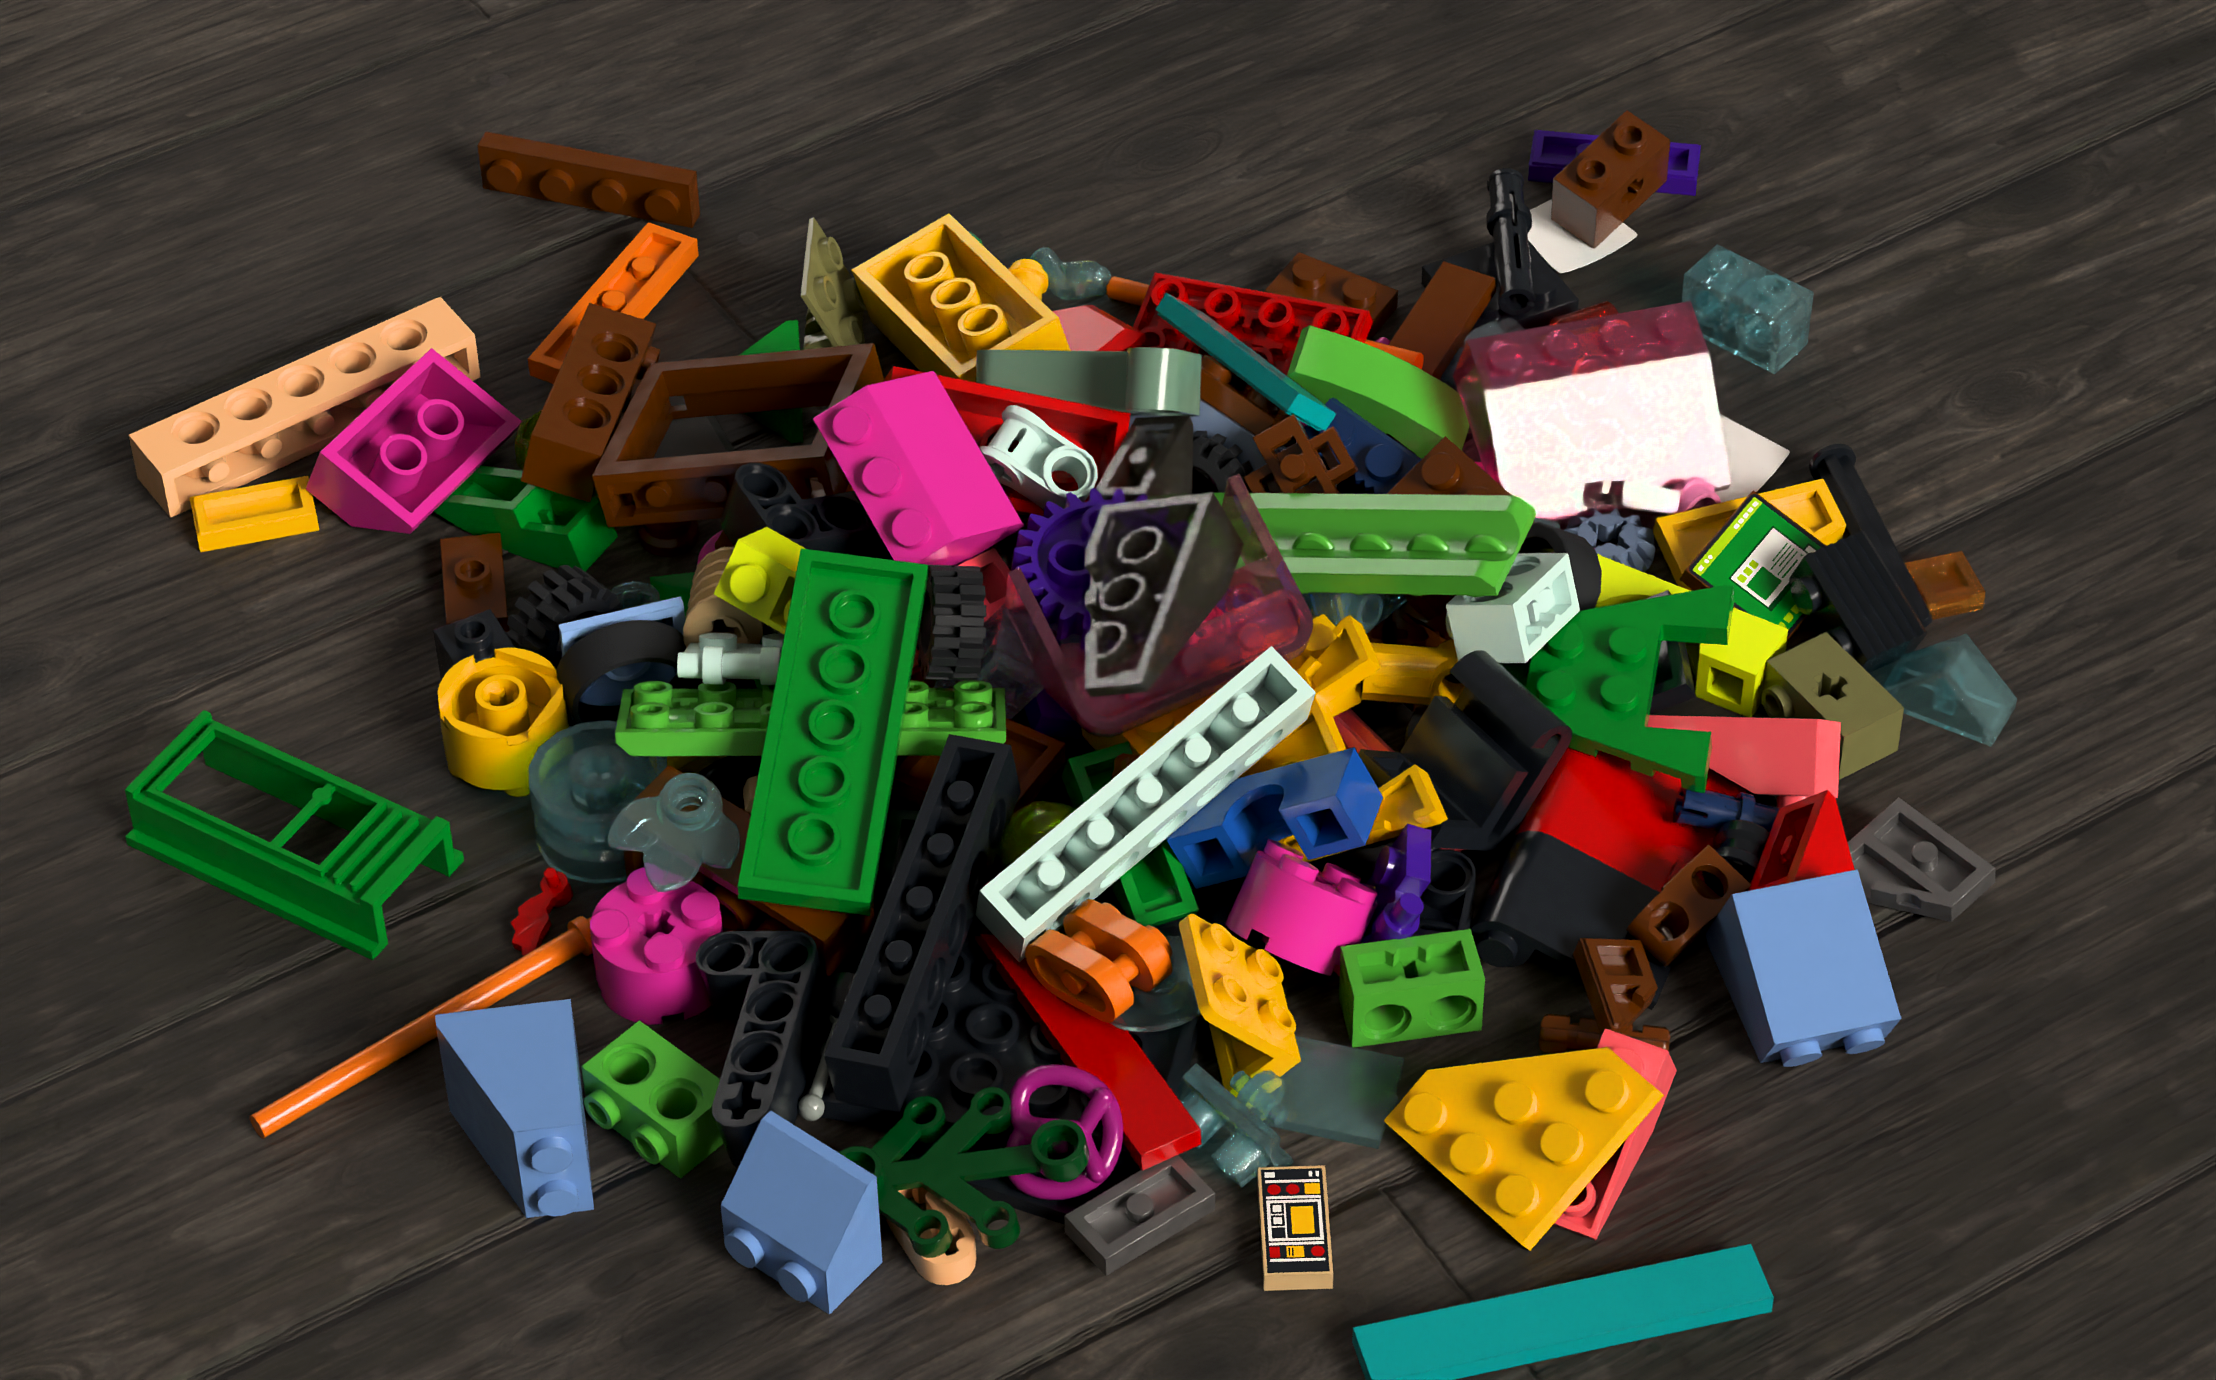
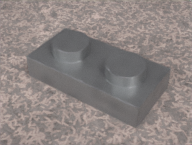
[1064,1155,1215,1276]

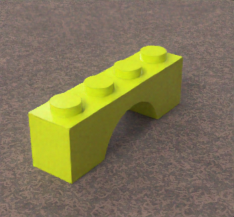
[1595,554,1788,717]

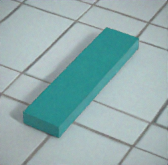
[1155,292,1337,431]

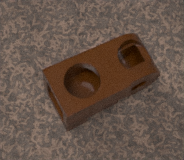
[1626,844,1751,967]

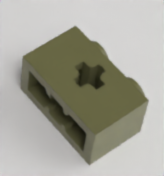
[1761,632,1904,780]

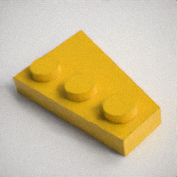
[1653,478,1846,591]

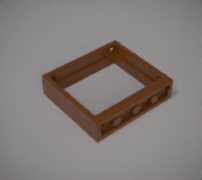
[592,343,884,527]

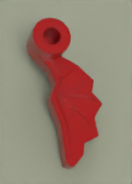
[510,868,573,956]

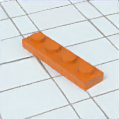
[528,222,699,384]

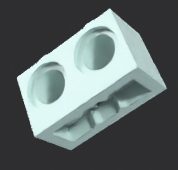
[1446,553,1580,663]

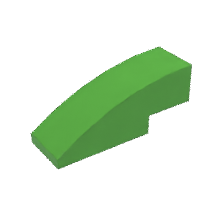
[1287,325,1476,459]

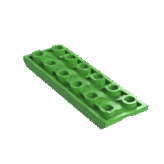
[1188,492,1536,597]
[615,680,1006,756]

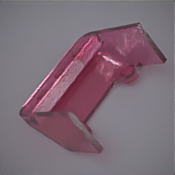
[1005,474,1313,737]

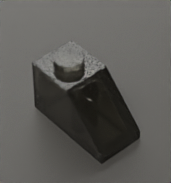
[1096,415,1193,552]

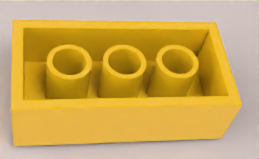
[851,213,1070,382]

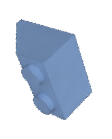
[721,1110,883,1315]

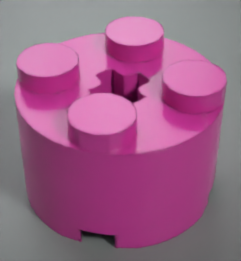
[1225,839,1377,977]
[590,867,723,1025]

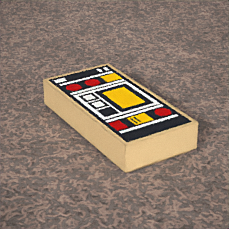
[1257,1165,1333,1291]

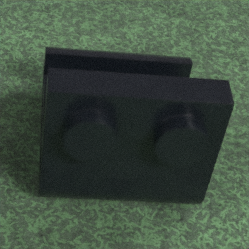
[1358,650,1572,851]

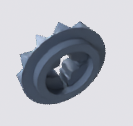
[1564,507,1655,573]

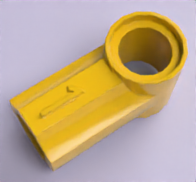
[1361,640,1465,705]

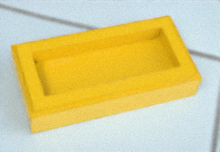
[190,476,319,552]

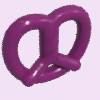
[1005,1064,1123,1200]

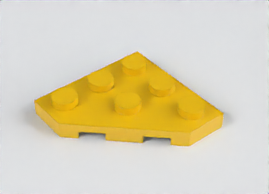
[1384,1047,1664,1251]

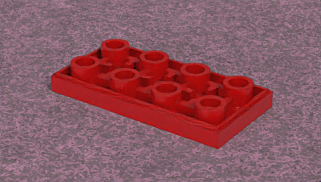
[1133,272,1373,404]

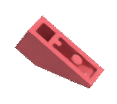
[1648,715,1841,808]

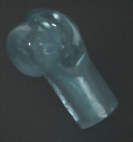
[1030,247,1112,300]

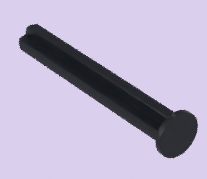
[1809,444,1933,628]

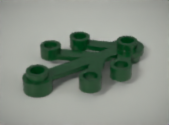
[839,1087,1089,1258]

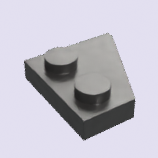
[1848,797,1996,922]

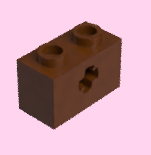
[1551,110,1670,249]

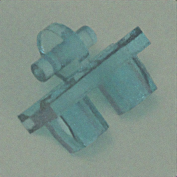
[1181,1063,1294,1188]

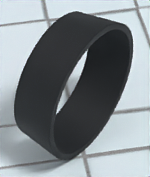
[556,620,694,739]

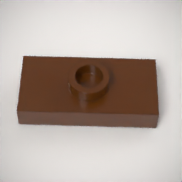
[440,533,510,632]

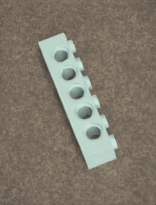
[975,646,1316,963]

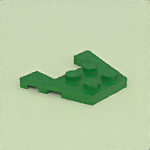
[1526,585,1734,793]

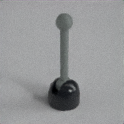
[798,972,855,1121]

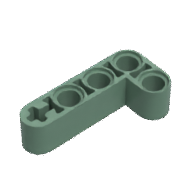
[976,347,1202,417]

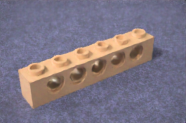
[129,297,481,518]

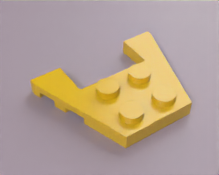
[1238,615,1448,862]

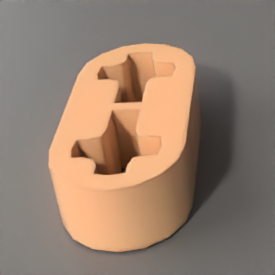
[886,1187,976,1285]

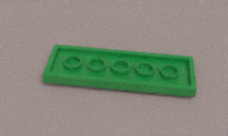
[737,548,928,916]

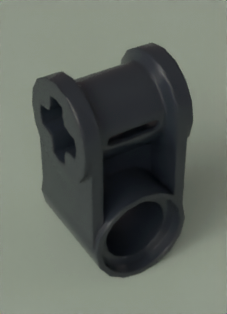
[1413,850,1476,937]

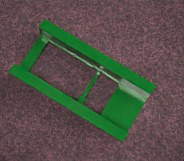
[125,710,464,961]

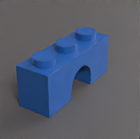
[1166,747,1383,889]

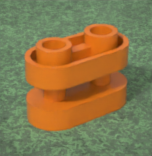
[1025,899,1173,1023]

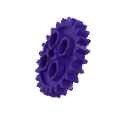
[1011,488,1217,655]

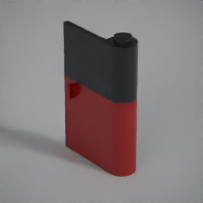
[1471,747,1747,1010]

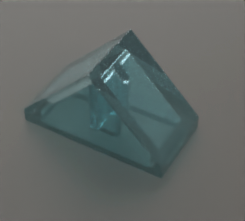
[1883,633,2017,747]

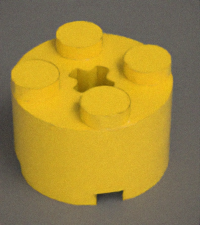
[437,648,570,797]

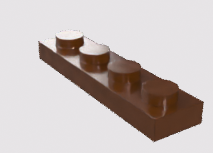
[477,132,700,228]

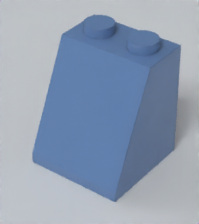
[1705,869,1901,1067]
[435,999,594,1218]

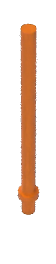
[250,916,593,1139]

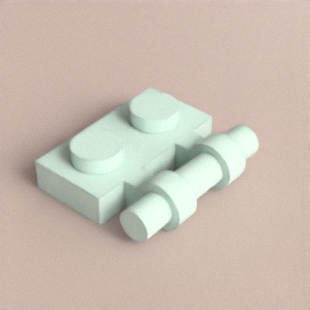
[677,633,784,685]

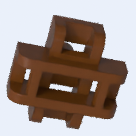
[1244,414,1358,494]

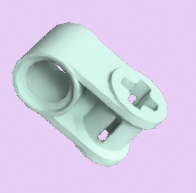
[979,405,1098,510]

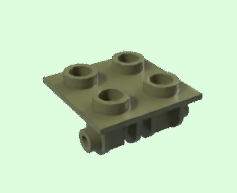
[801,218,867,350]

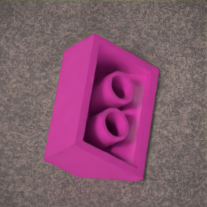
[306,348,522,534]
[813,371,1025,566]

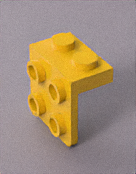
[1179,914,1301,1104]

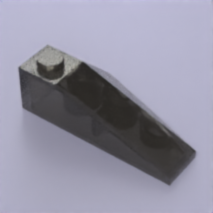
[1085,492,1244,697]

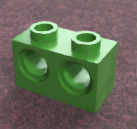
[1339,929,1485,1048]
[581,1020,723,1179]

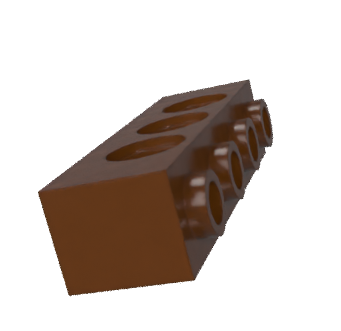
[521,303,661,503]

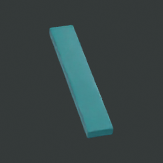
[1352,1244,1774,1380]

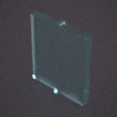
[1264,1036,1405,1149]

